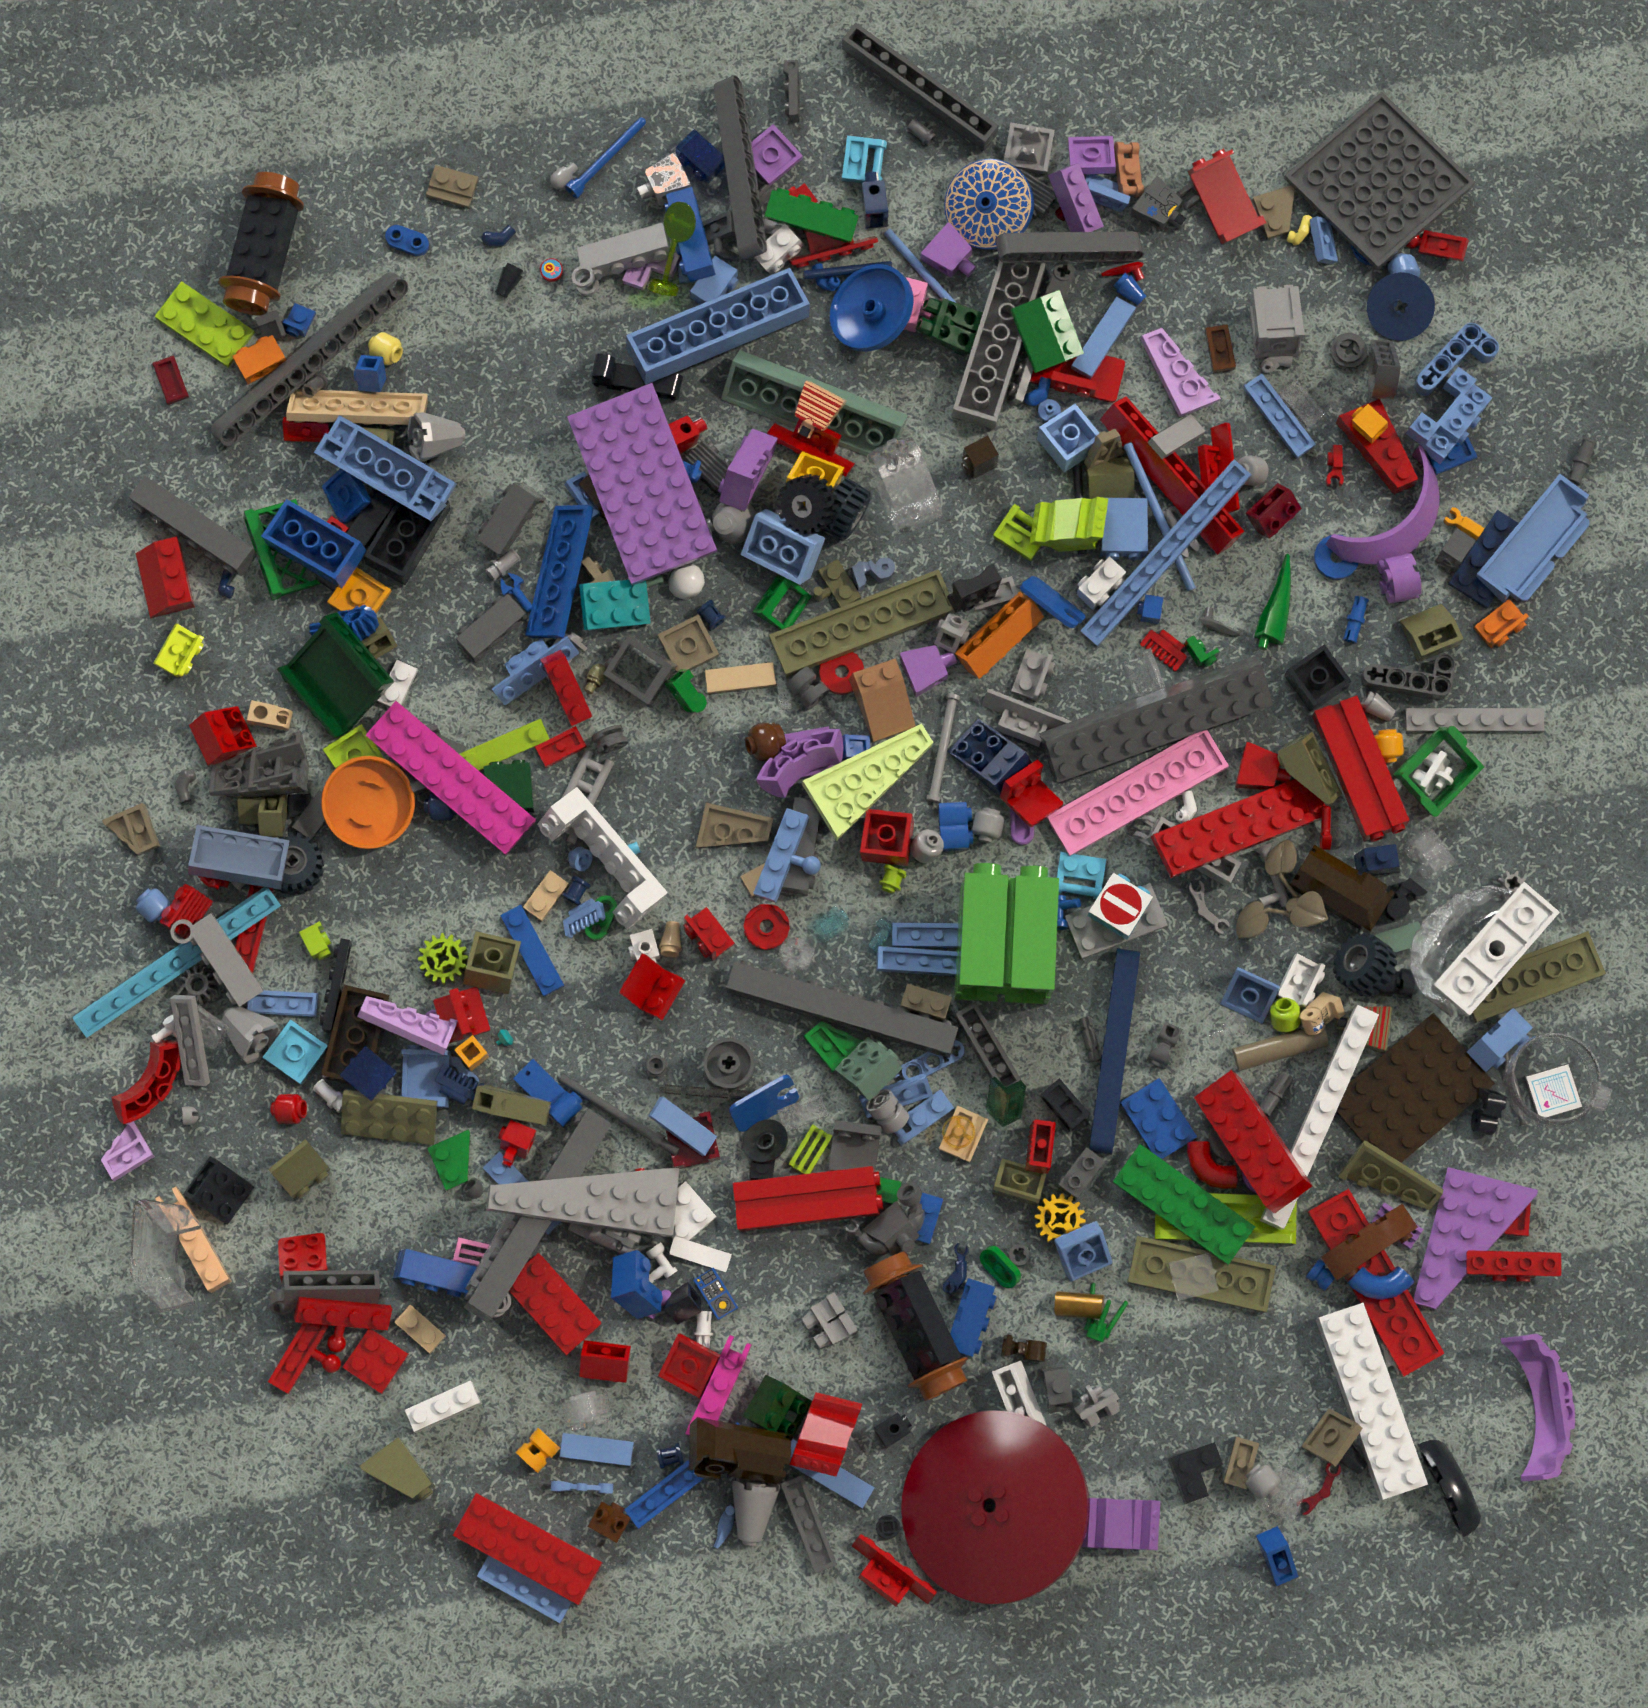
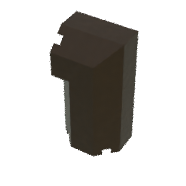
[1290,845,1394,934]
[689,1417,791,1485]

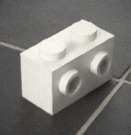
[755,224,804,274]
[1077,556,1126,610]

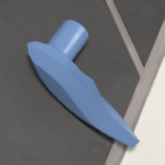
[714,1504,735,1548]

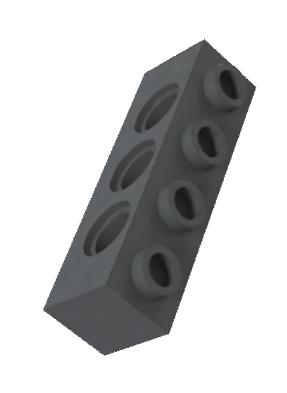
[954,1002,1023,1098]

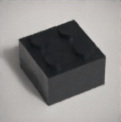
[1284,644,1351,712]

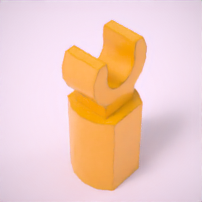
[1444,507,1485,541]

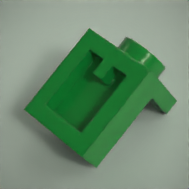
[1184,635,1220,668]

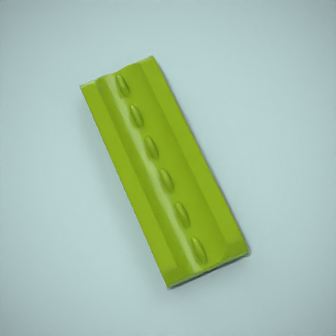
[1155,1193,1297,1244]

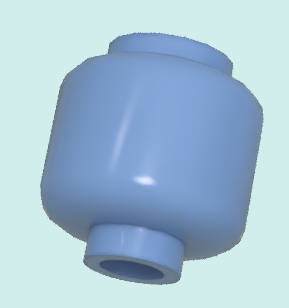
[1388,253,1421,277]
[136,888,170,923]

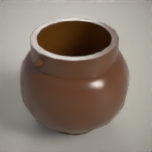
[745,722,786,762]

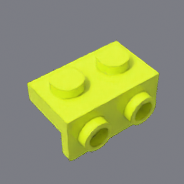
[153,624,204,677]

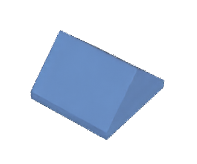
[1220,967,1280,1024]

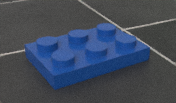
[1120,1078,1197,1159]

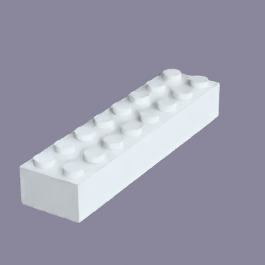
[1316,1303,1428,1501]

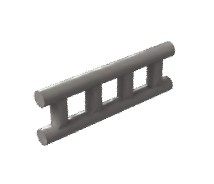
[562,749,614,845]

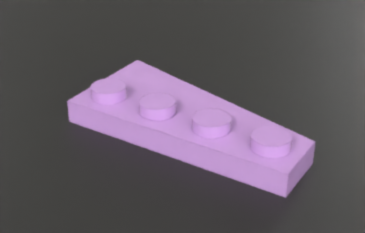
[1140,328,1221,417]
[357,996,458,1055]

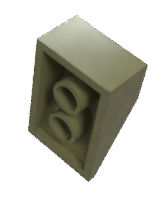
[1277,732,1342,805]
[268,1139,331,1199]

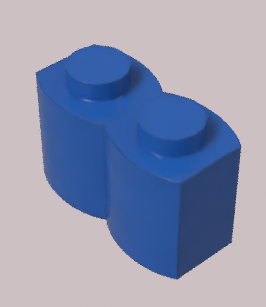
[938,802,973,851]

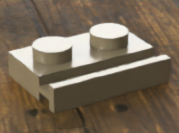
[426,165,479,209]

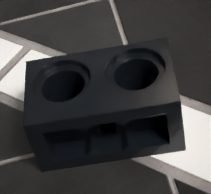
[1040,1078,1090,1133]

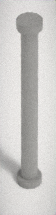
[926,693,960,803]

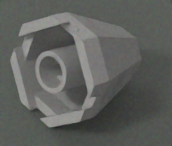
[407,412,465,462]
[221,1006,281,1064]

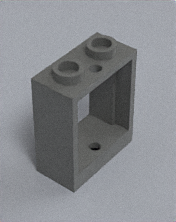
[603,635,678,705]

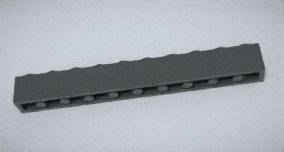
[726,961,958,1058]
[463,1109,611,1323]

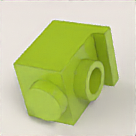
[299,921,331,960]

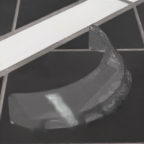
[1410,885,1513,1017]

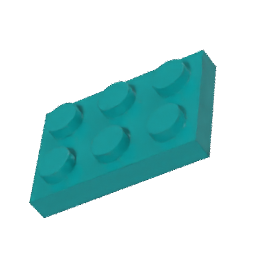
[579,580,651,630]

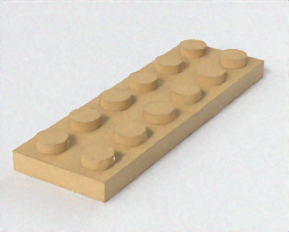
[286,389,428,426]

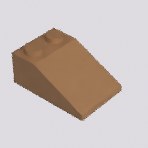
[849,658,916,742]

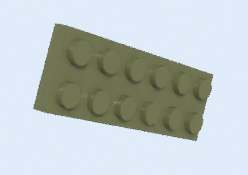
[1471,931,1606,1023]
[1127,1236,1276,1313]

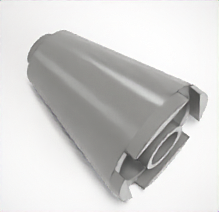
[712,503,756,544]
[732,1478,780,1546]

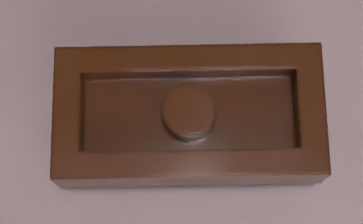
[1205,324,1236,373]

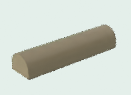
[1232,1028,1328,1071]

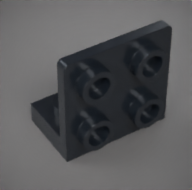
[183,1156,254,1225]

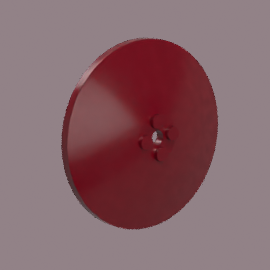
[901,1410,1090,1605]

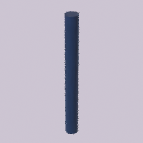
[803,261,892,280]

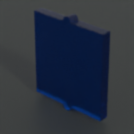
[340,1046,397,1102]

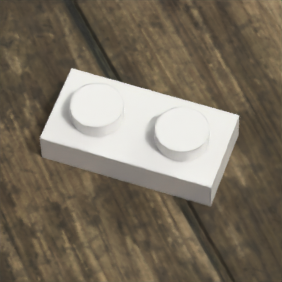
[377,660,418,707]

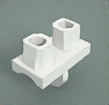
[1412,751,1454,796]

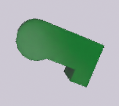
[664,669,707,713]

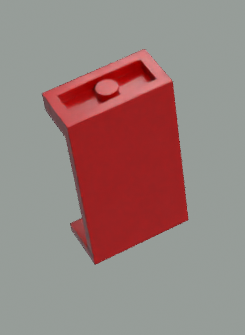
[1187,149,1266,244]

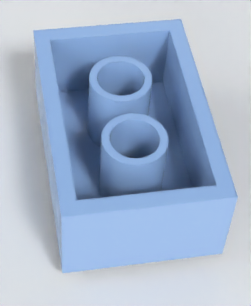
[741,509,825,585]

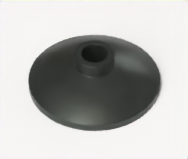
[743,1119,788,1163]

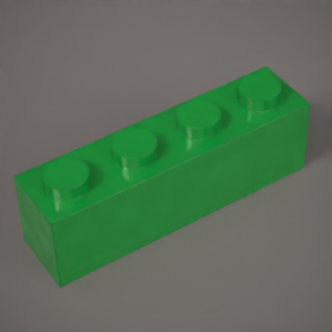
[763,188,859,244]

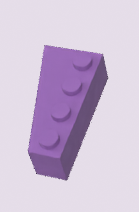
[718,429,778,511]

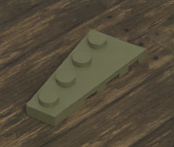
[1338,1140,1444,1210]

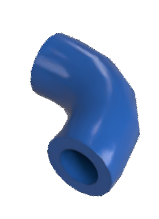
[1347,1266,1414,1300]

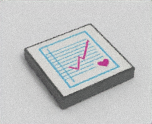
[1524,1063,1584,1121]

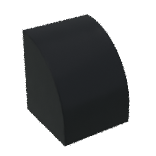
[665,1282,701,1325]

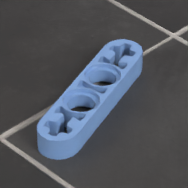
[884,1040,964,1087]

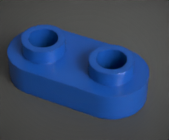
[385,225,429,256]

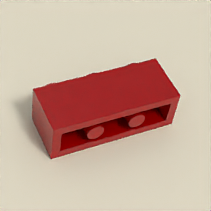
[540,650,593,726]

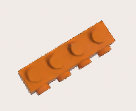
[955,592,1044,679]

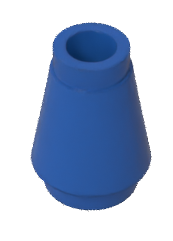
[1113,273,1146,306]

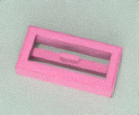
[453,1237,489,1266]

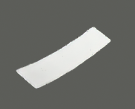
[669,1236,732,1272]

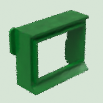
[1392,726,1484,817]

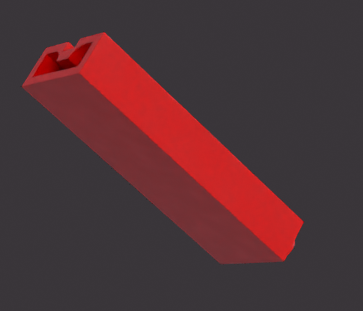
[1312,695,1409,842]
[733,1166,883,1231]

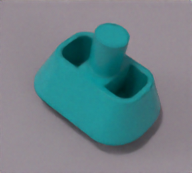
[496,1029,514,1046]

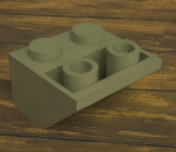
[1399,604,1463,662]

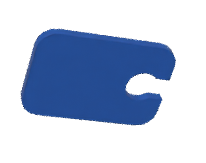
[1020,576,1085,628]
[729,1075,799,1132]

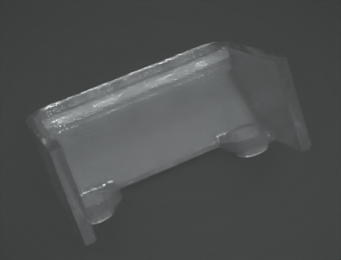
[130,1199,201,1313]

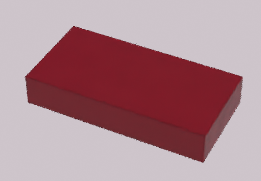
[152,355,189,405]

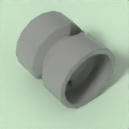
[866,1089,909,1134]

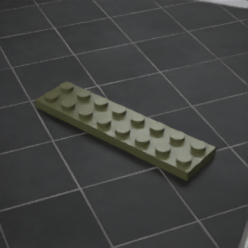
[769,569,955,677]

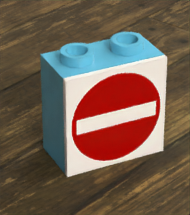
[1088,873,1153,940]

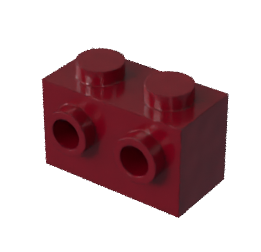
[1245,483,1302,539]

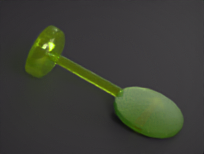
[647,201,696,296]

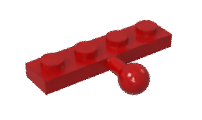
[294,1297,392,1353]
[268,1323,341,1394]

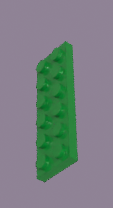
[1112,1144,1255,1266]

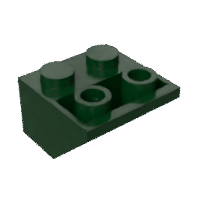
[743,1375,812,1441]

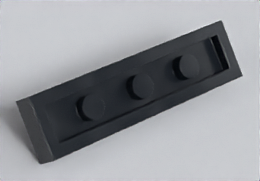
[319,938,352,1034]

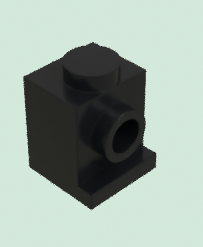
[874,1412,912,1449]

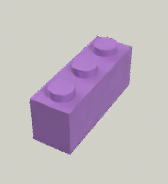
[1048,163,1104,232]

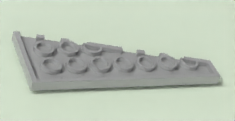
[486,1168,679,1238]

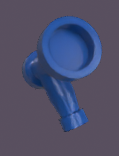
[1057,895,1081,930]

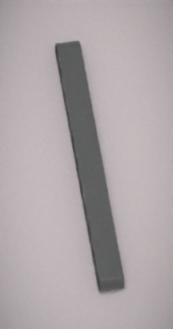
[211,272,408,446]

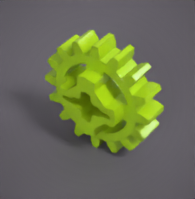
[418,933,469,985]

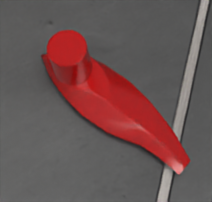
[1101,262,1145,282]

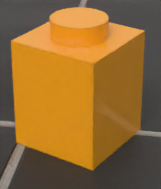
[454,1035,489,1071]

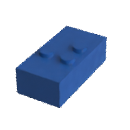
[261,499,367,589]

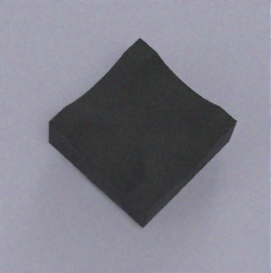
[947,564,1002,613]

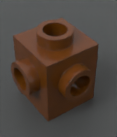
[588,1501,631,1543]

